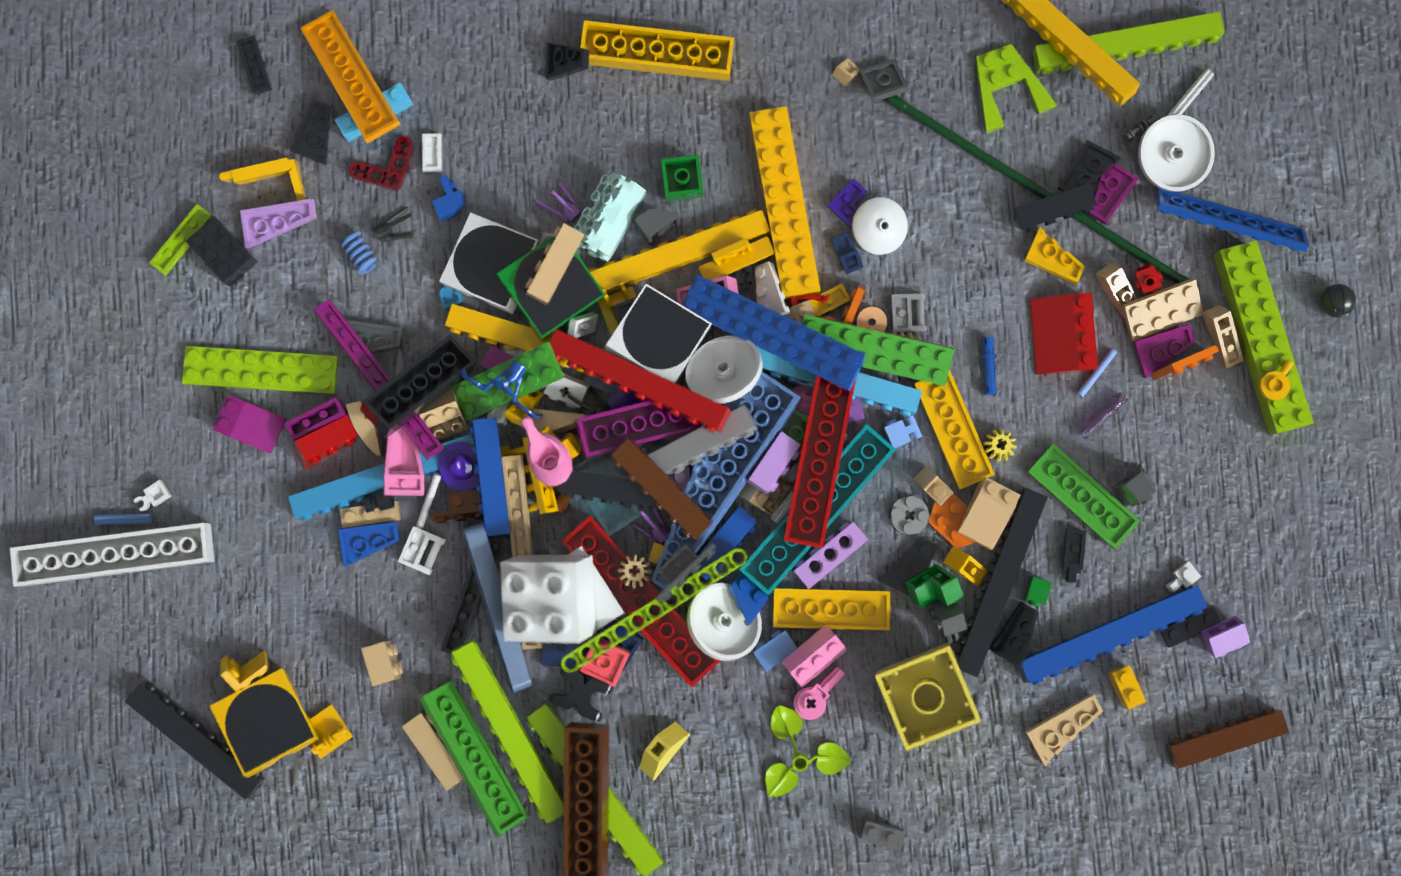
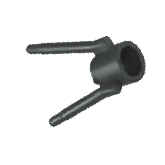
[373,207,414,243]
[567,386,609,416]

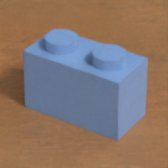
[752,629,797,672]

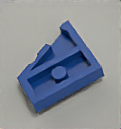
[728,572,770,626]

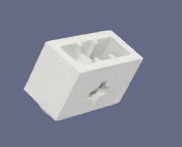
[544,372,591,409]

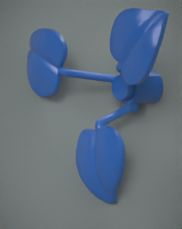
[460,360,543,418]

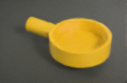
[1258,360,1293,401]

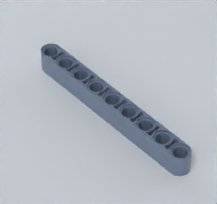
[462,523,532,693]

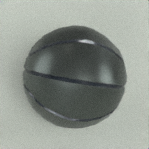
[1320,284,1356,318]

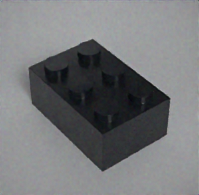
[185,216,258,287]

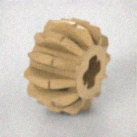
[618,554,652,588]

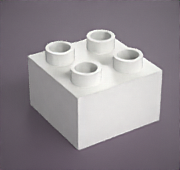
[500,555,596,643]

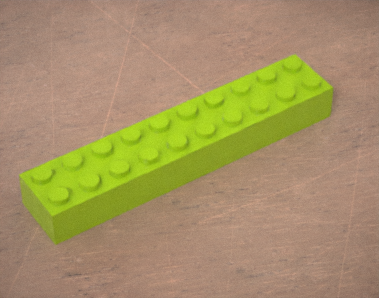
[1213,240,1314,436]

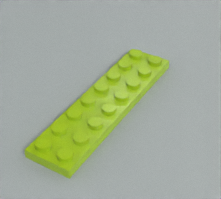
[182,346,339,395]

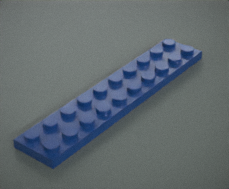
[682,275,867,391]

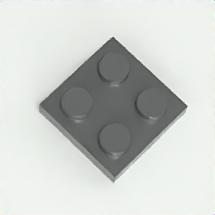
[859,59,908,103]

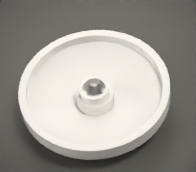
[1138,115,1215,192]
[686,336,763,404]
[687,583,762,661]

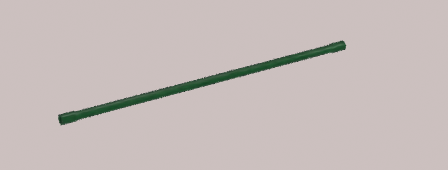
[887,95,1199,287]

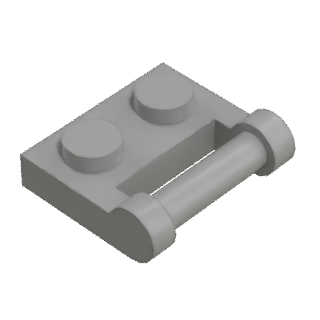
[891,293,927,333]

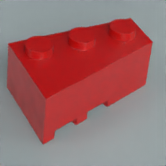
[293,415,358,470]

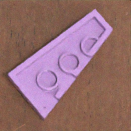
[240,199,317,249]

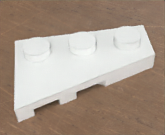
[755,262,790,315]

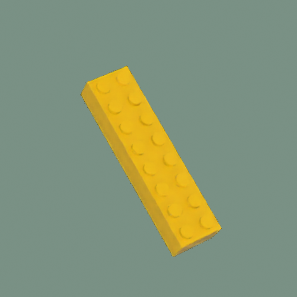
[580,20,734,81]

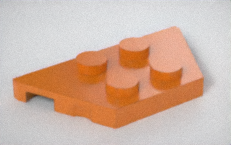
[928,493,975,549]

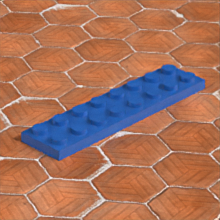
[1156,188,1309,252]

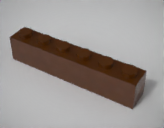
[611,437,713,540]
[1165,707,1289,769]

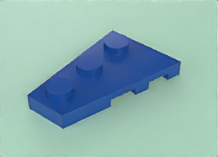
[338,521,400,567]

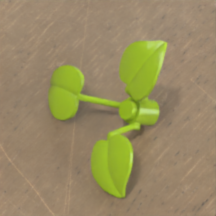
[765,705,851,797]

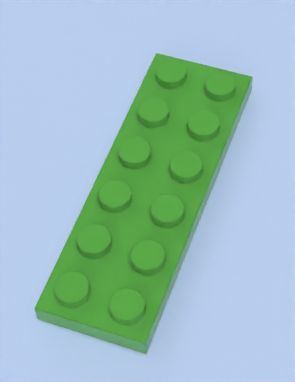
[452,342,564,422]
[1027,443,1140,550]

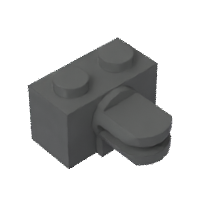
[928,599,967,644]

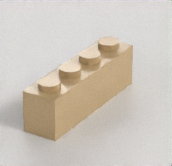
[525,223,585,305]
[402,711,463,791]

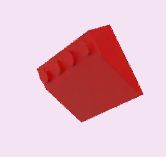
[1030,292,1098,375]

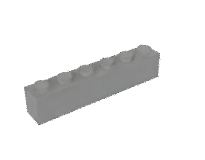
[648,406,758,475]

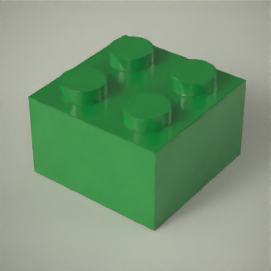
[661,155,703,202]

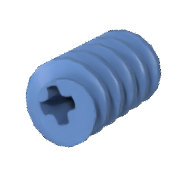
[340,231,377,275]

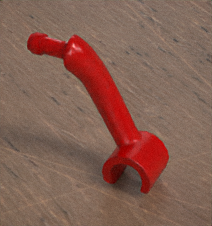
[788,294,829,307]

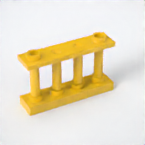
[500,437,558,514]

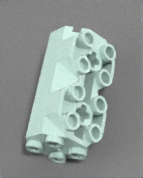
[573,173,646,262]

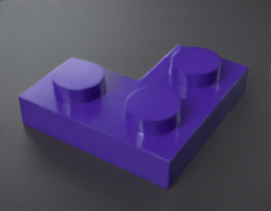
[827,179,867,230]

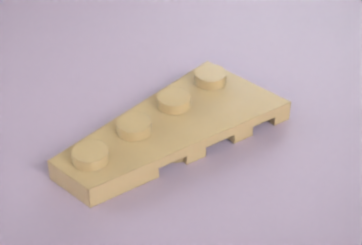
[1025,693,1103,766]

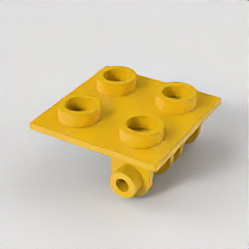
[310,704,353,759]

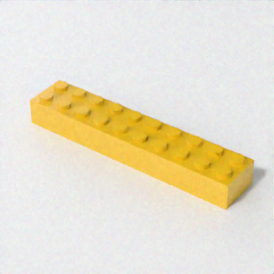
[749,106,821,301]

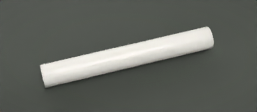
[416,473,441,529]

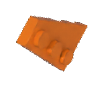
[842,283,866,324]
[1151,345,1219,380]

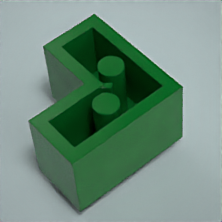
[905,564,963,608]

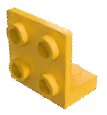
[220,650,268,691]

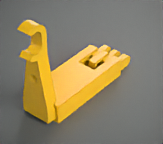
[219,158,306,201]

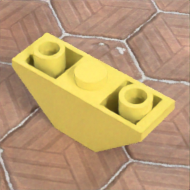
[639,722,690,780]

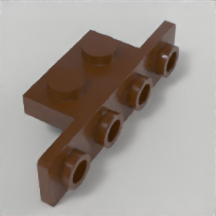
[430,489,508,524]

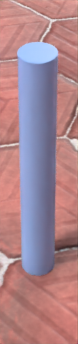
[1077,348,1117,398]

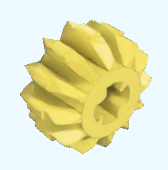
[983,429,1017,462]

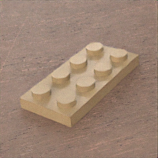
[1122,278,1203,341]

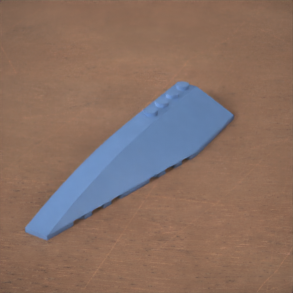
[651,372,803,590]

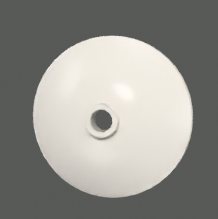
[852,197,908,255]

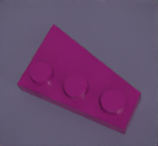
[1090,164,1139,225]
[1133,324,1195,378]

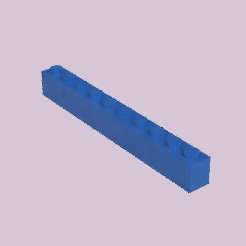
[1021,585,1208,685]

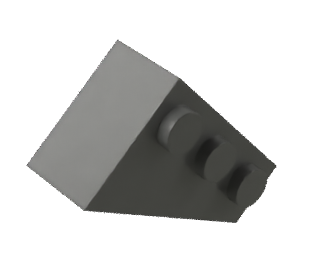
[1111,466,1156,507]

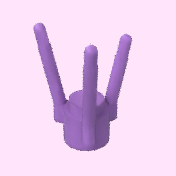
[535,182,582,222]
[632,506,670,544]

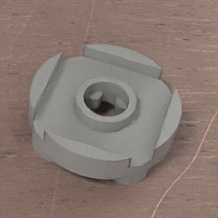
[890,496,930,535]

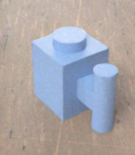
[882,416,922,448]

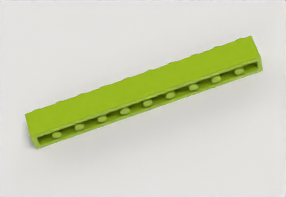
[1032,12,1225,74]
[451,638,564,824]
[527,703,664,876]

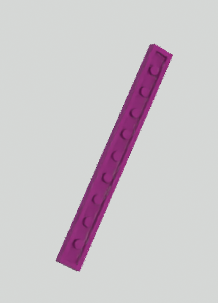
[313,299,444,460]

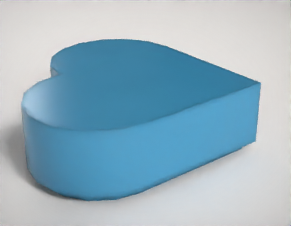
[439,287,463,311]

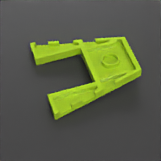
[975,44,1057,134]

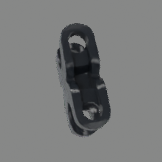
[548,667,614,722]

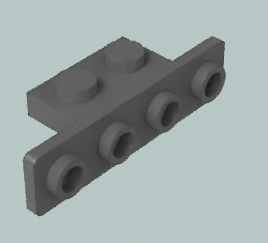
[656,543,716,602]

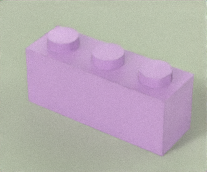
[747,431,801,495]

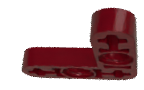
[348,136,414,190]

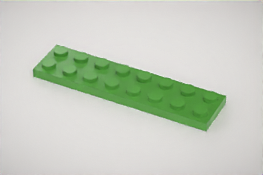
[802,313,955,386]
[419,681,528,837]

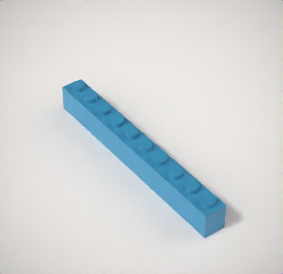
[288,434,476,521]

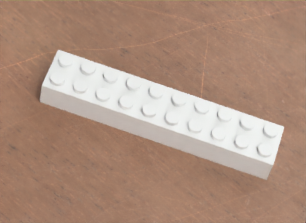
[10,523,215,587]

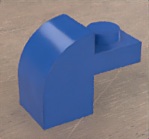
[432,175,464,222]

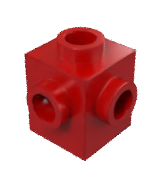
[1133,263,1163,294]

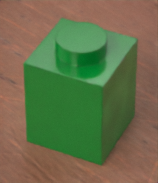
[1023,577,1052,607]

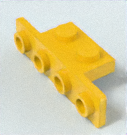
[699,237,775,280]

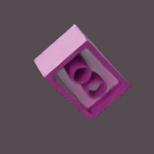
[212,394,286,454]

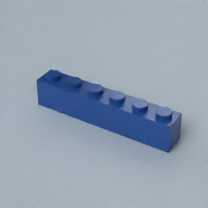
[470,417,510,537]

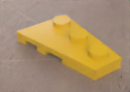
[1024,227,1085,285]

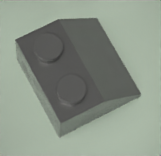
[635,208,680,246]

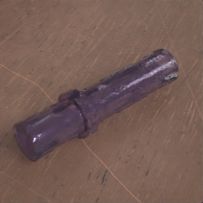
[1078,392,1128,439]

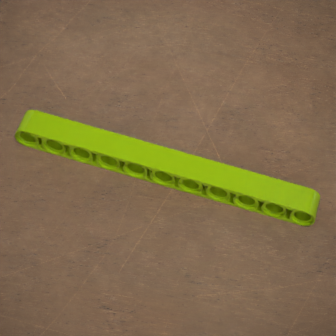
[561,549,747,672]

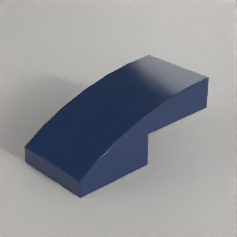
[830,232,864,274]

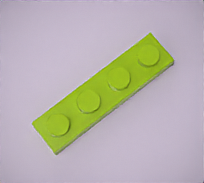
[149,204,213,275]

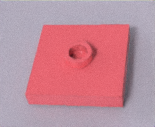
[580,635,631,687]

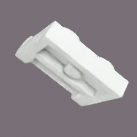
[398,526,446,575]

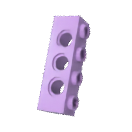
[793,522,868,589]

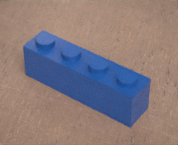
[697,506,757,580]

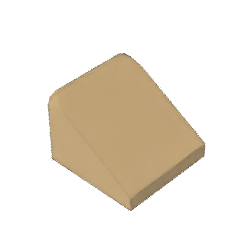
[832,58,860,86]

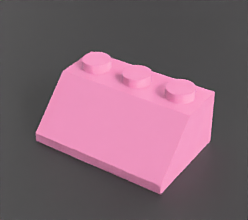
[781,625,847,688]

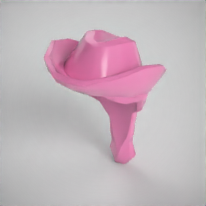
[521,416,572,486]

